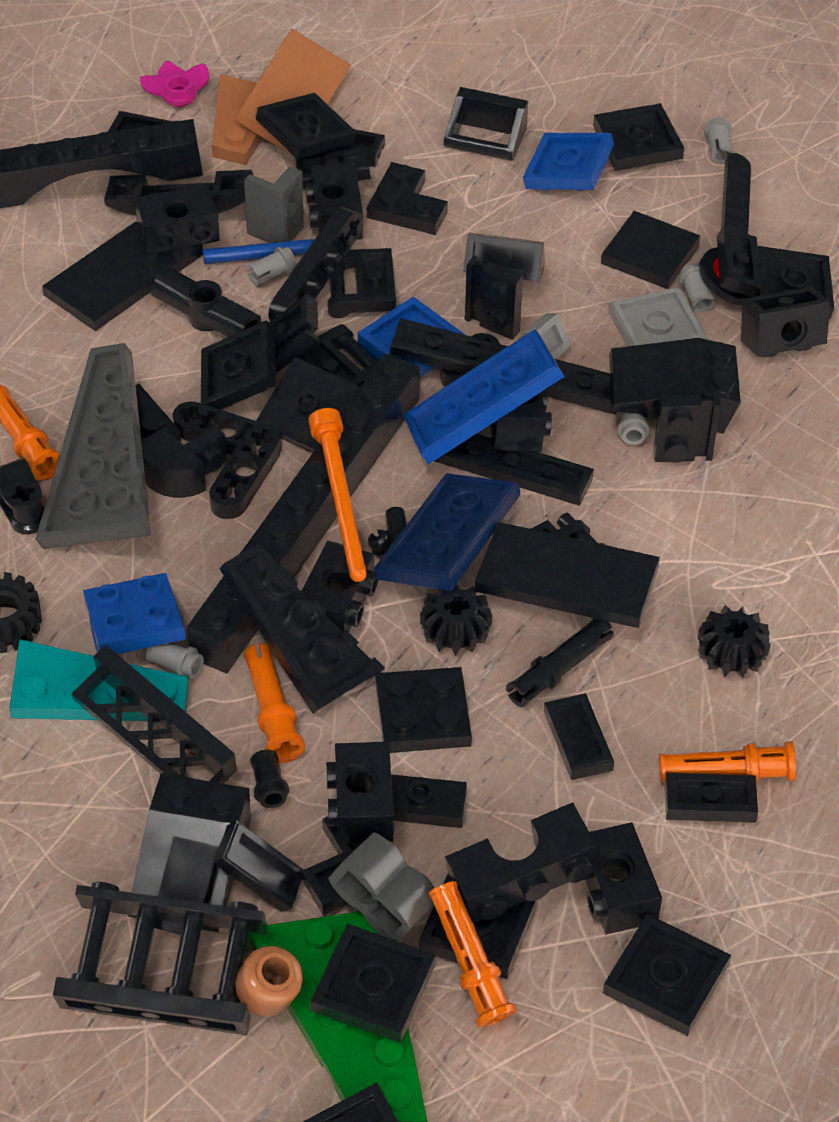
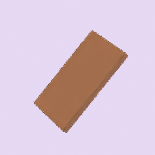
[235,28,351,155]

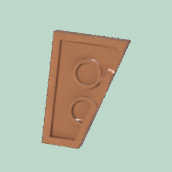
[212,74,263,165]

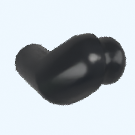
[368,506,407,557]

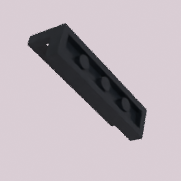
[71,645,237,784]

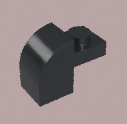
[141,426,227,498]

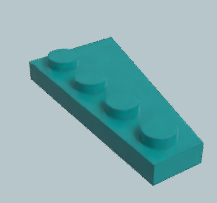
[9,640,189,721]

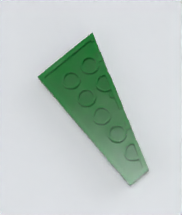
[248,911,427,1122]

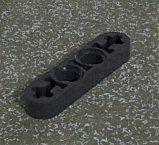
[268,207,363,321]

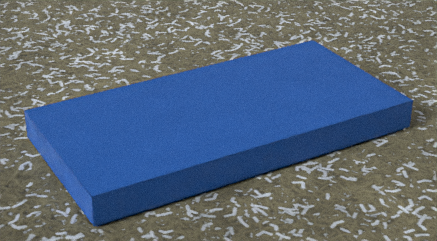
[403,329,564,464]

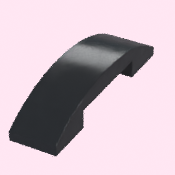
[104,170,254,215]

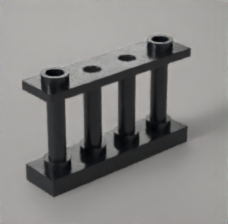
[53,882,268,1035]

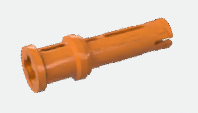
[0,385,60,481]
[244,643,305,763]
[659,741,796,783]
[428,881,518,1028]

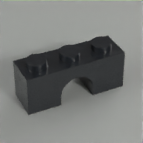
[445,802,599,923]

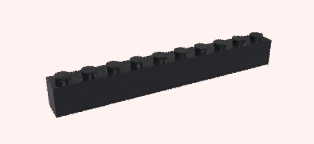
[187,353,420,674]

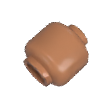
[235,946,303,1016]

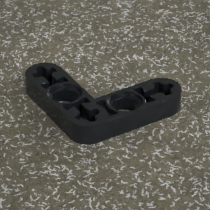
[173,401,281,519]

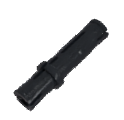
[506,618,614,707]

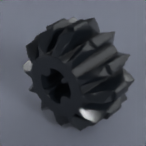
[420,583,492,656]
[697,605,771,678]

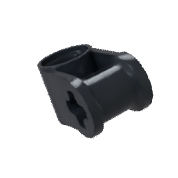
[0,457,44,535]

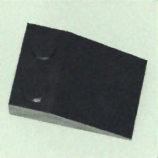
[609,338,741,434]
[128,773,251,933]

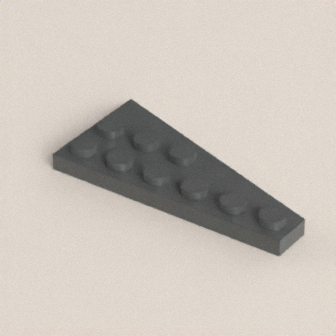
[35,343,151,549]

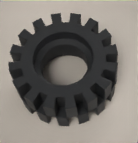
[0,572,42,653]

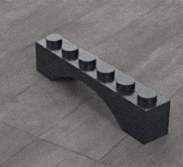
[0,119,203,208]

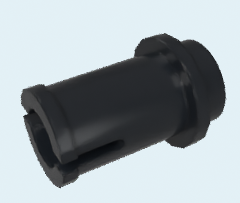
[250,749,289,808]

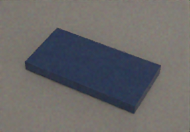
[374,473,521,591]

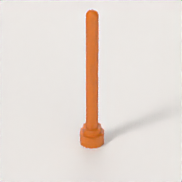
[308,408,367,582]

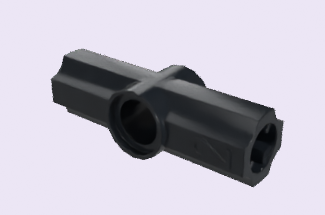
[151,267,261,337]

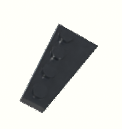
[219,544,385,714]

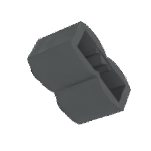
[328,832,435,941]

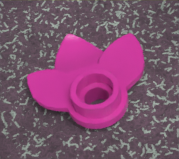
[140,61,209,107]

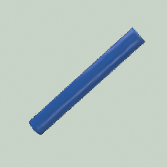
[203,239,314,264]

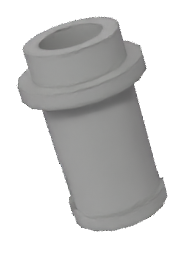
[704,117,735,164]
[246,247,297,286]
[679,264,715,312]
[618,412,649,445]
[146,643,204,679]

